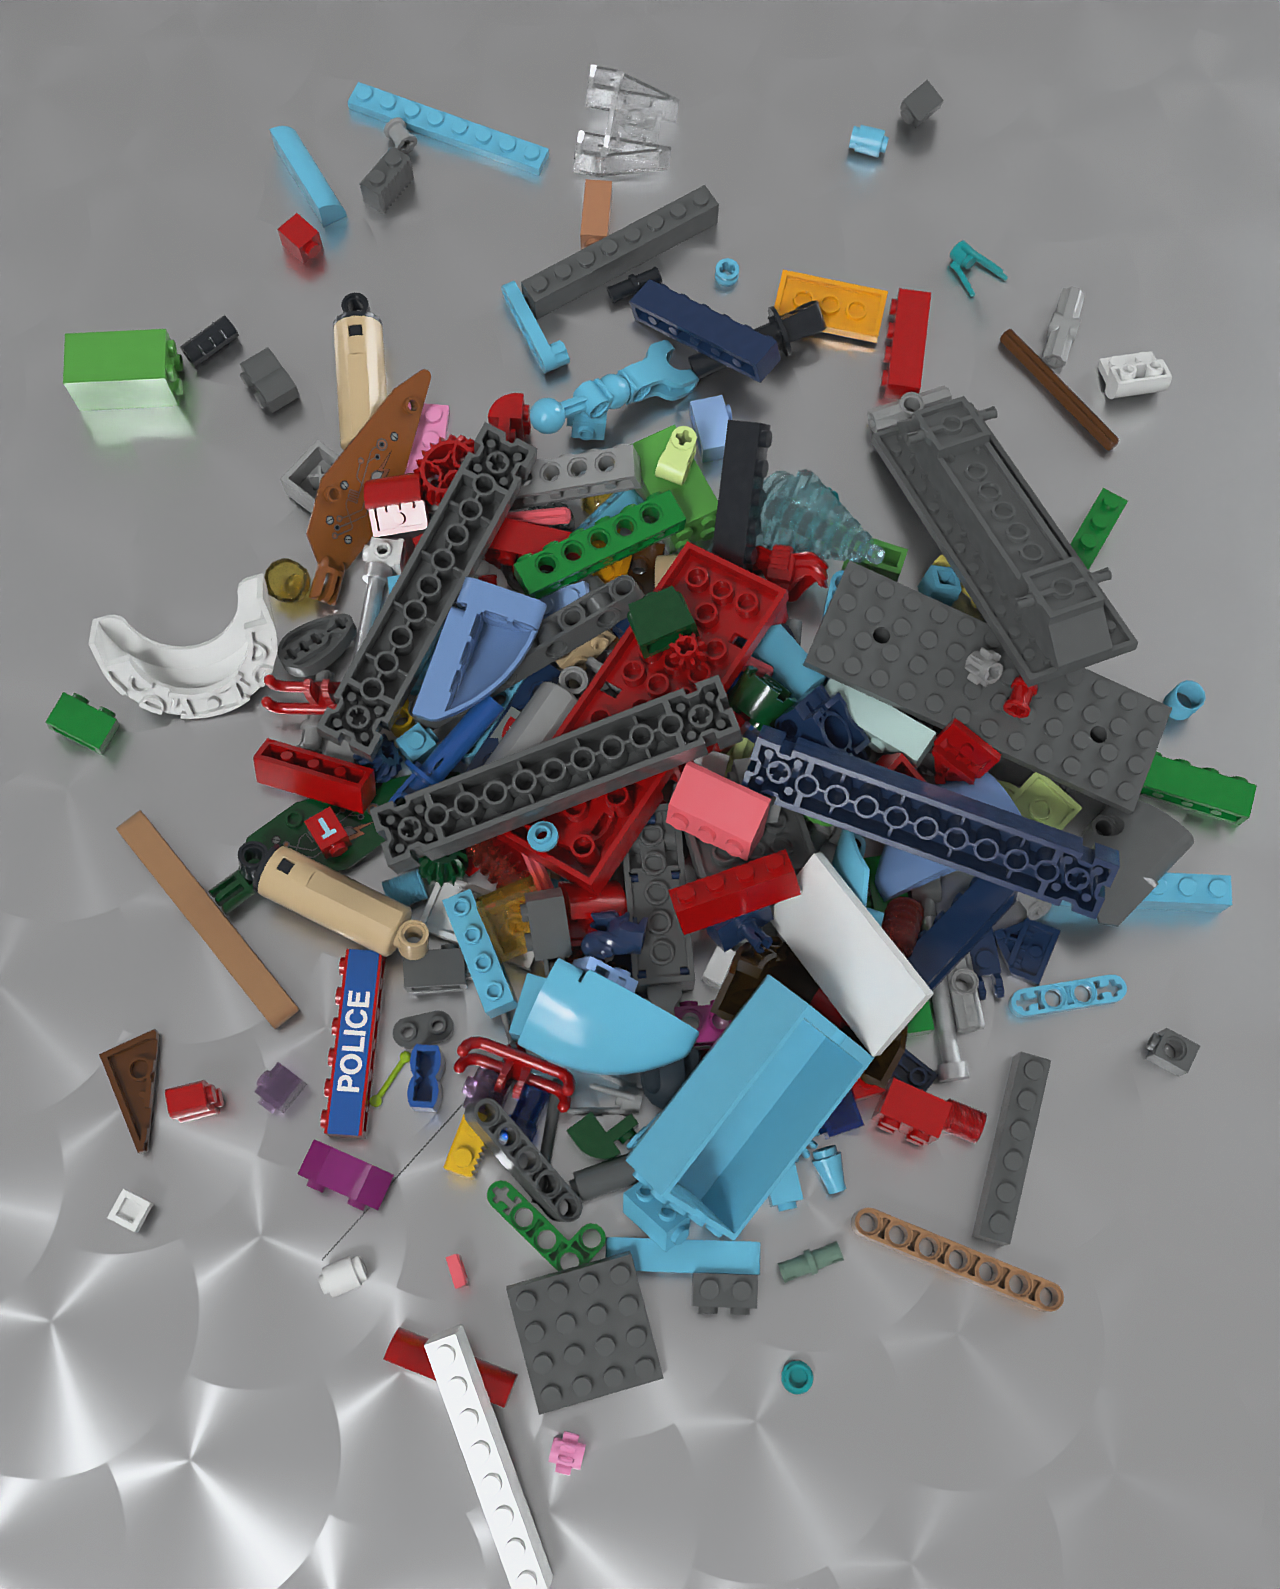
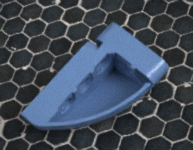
[412,577,547,722]
[875,772,1022,902]

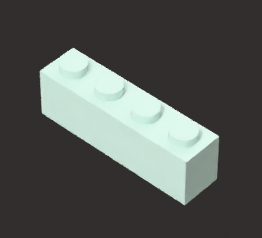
[824,678,936,770]

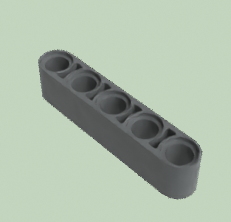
[464,1098,583,1222]

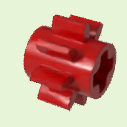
[669,633,706,672]

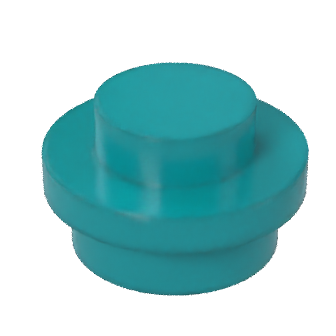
[781,1361,813,1394]

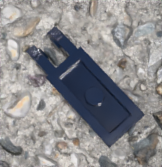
[970,928,1005,1001]

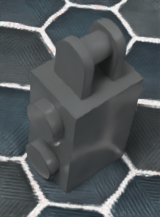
[520,887,572,978]
[403,944,472,993]

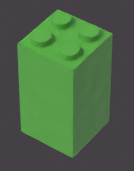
[63,329,183,411]
[630,424,718,555]

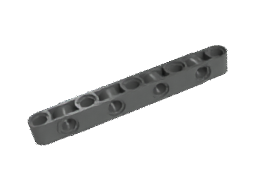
[408,575,645,730]

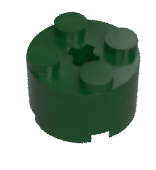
[727,666,797,731]

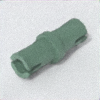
[778,1241,844,1283]

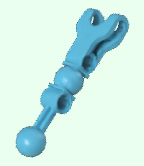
[530,340,700,434]

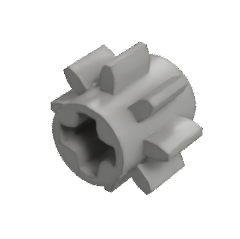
[965,647,1003,687]

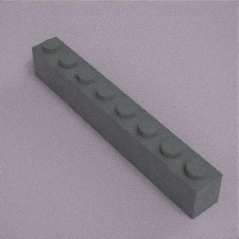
[521,185,719,320]

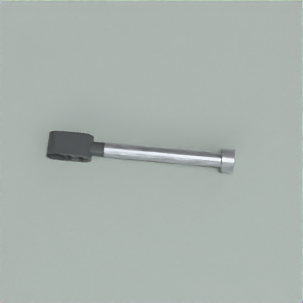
[907,878,970,1082]

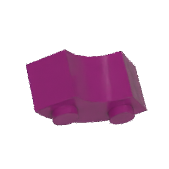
[297,1139,394,1211]

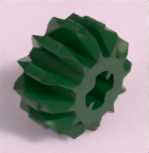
[418,849,469,888]

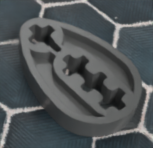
[277,614,357,677]

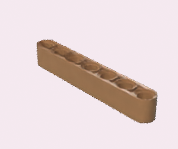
[851,1207,1064,1312]

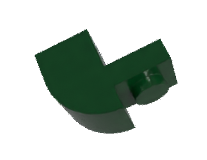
[566,1112,639,1161]

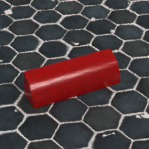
[383,1327,518,1408]

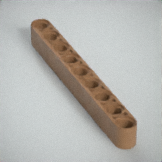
[116,810,300,1029]

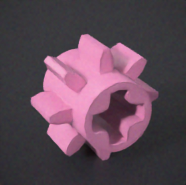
[548,1431,586,1476]

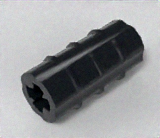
[180,315,239,367]

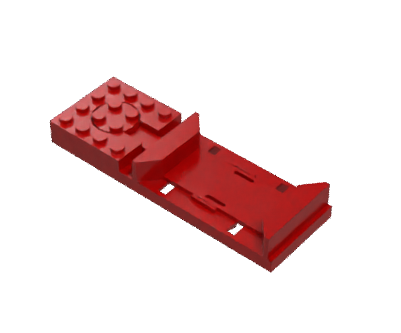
[497,541,789,897]

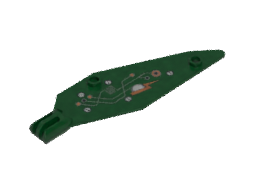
[208,772,462,915]

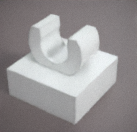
[107,1189,154,1233]

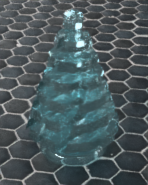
[759,469,885,565]

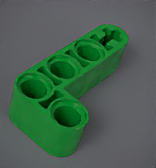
[487,1180,606,1271]

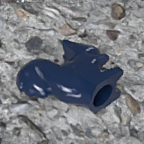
[581,910,648,960]

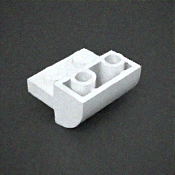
[1098,351,1172,399]

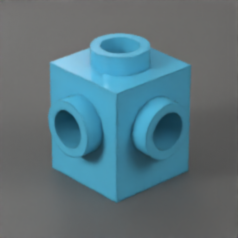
[567,411,607,440]

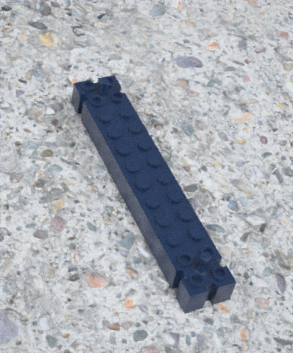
[741,724,1120,920]

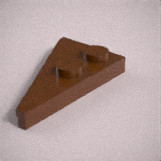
[99,1029,159,1154]

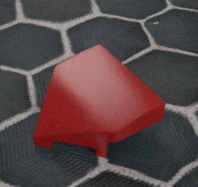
[932,718,1001,785]

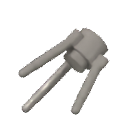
[567,1075,644,1116]

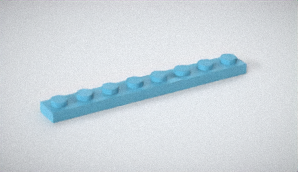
[347,82,549,176]

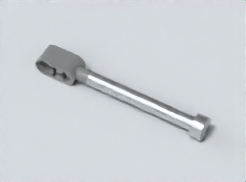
[326,562,393,764]

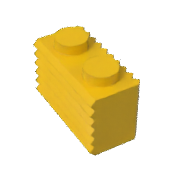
[443,1112,487,1180]

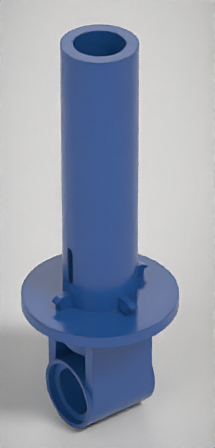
[389,696,504,804]

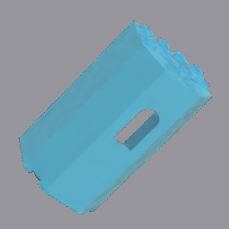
[626,974,874,1241]

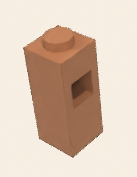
[580,179,612,250]

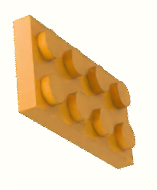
[774,270,888,343]

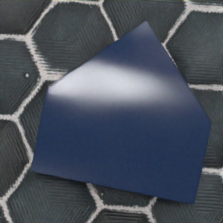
[993,918,1061,986]

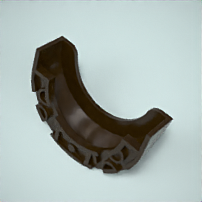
[710,936,908,1089]

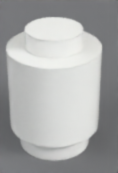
[318,1255,368,1298]

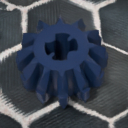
[353,733,403,784]

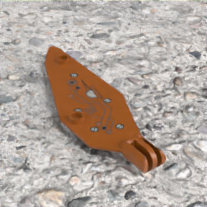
[306,369,431,606]

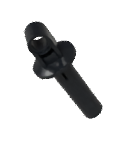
[688,300,827,379]

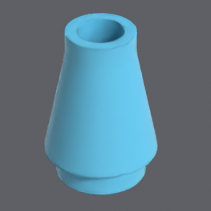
[812,1145,847,1194]

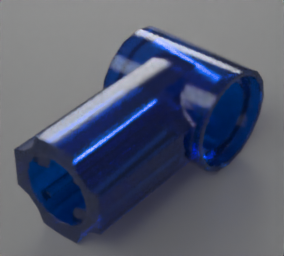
[498,1084,550,1142]

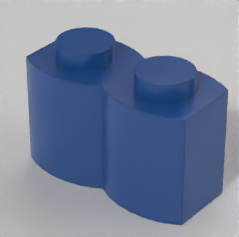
[407,1044,445,1112]

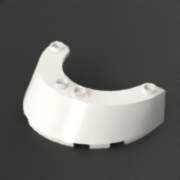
[88,573,278,719]

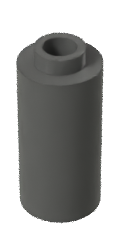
[569,1152,639,1202]

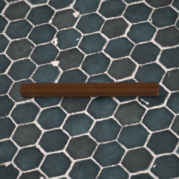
[1000,329,1120,451]

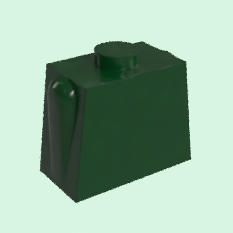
[627,586,699,659]

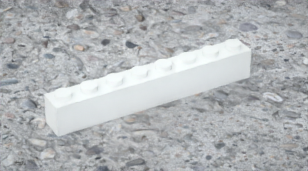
[424,1324,553,1589]

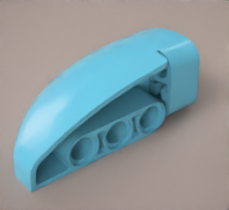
[518,958,699,1075]

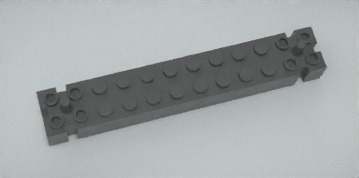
[316,422,537,763]
[370,675,743,874]

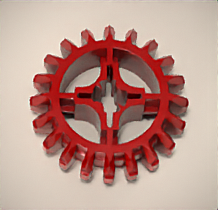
[413,434,474,506]

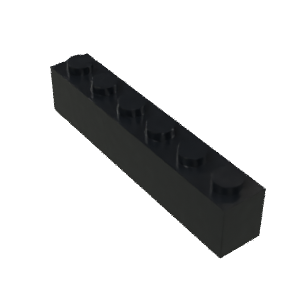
[712,420,772,573]

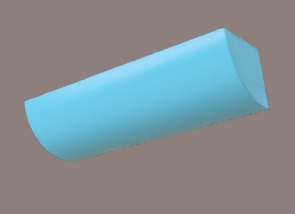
[269,126,347,227]
[737,624,826,700]

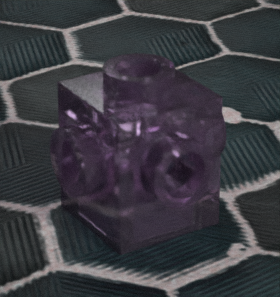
[462,1066,513,1115]

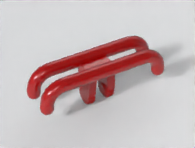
[261,674,341,715]
[453,1036,576,1113]

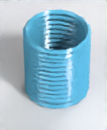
[1163,680,1206,720]
[382,869,429,906]

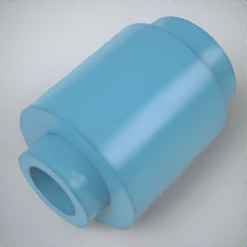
[849,125,889,157]

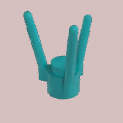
[949,240,1008,297]

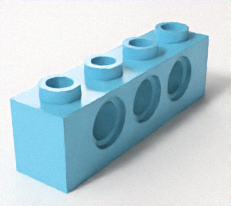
[442,889,518,1019]

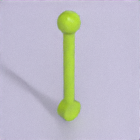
[370,1051,411,1107]

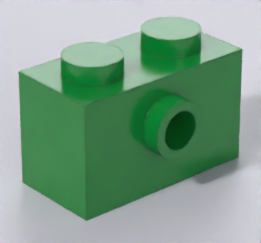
[45,692,120,755]

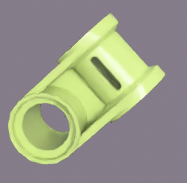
[655,426,697,486]

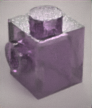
[254,1062,307,1113]

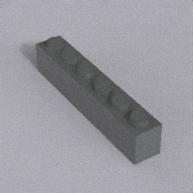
[972,1052,1051,1246]

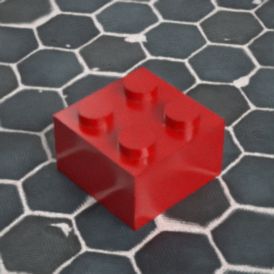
[871,1078,952,1146]

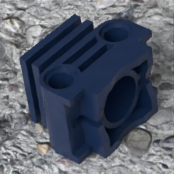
[775,684,871,761]

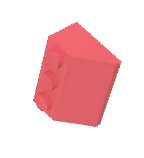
[666,761,771,861]

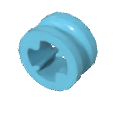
[715,258,739,287]

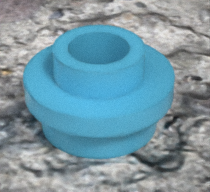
[527,821,559,852]

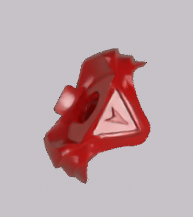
[752,544,829,602]

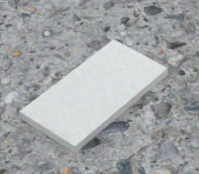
[770,852,934,1057]

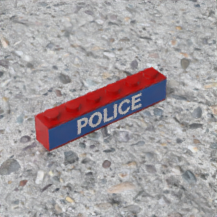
[320,949,387,1139]

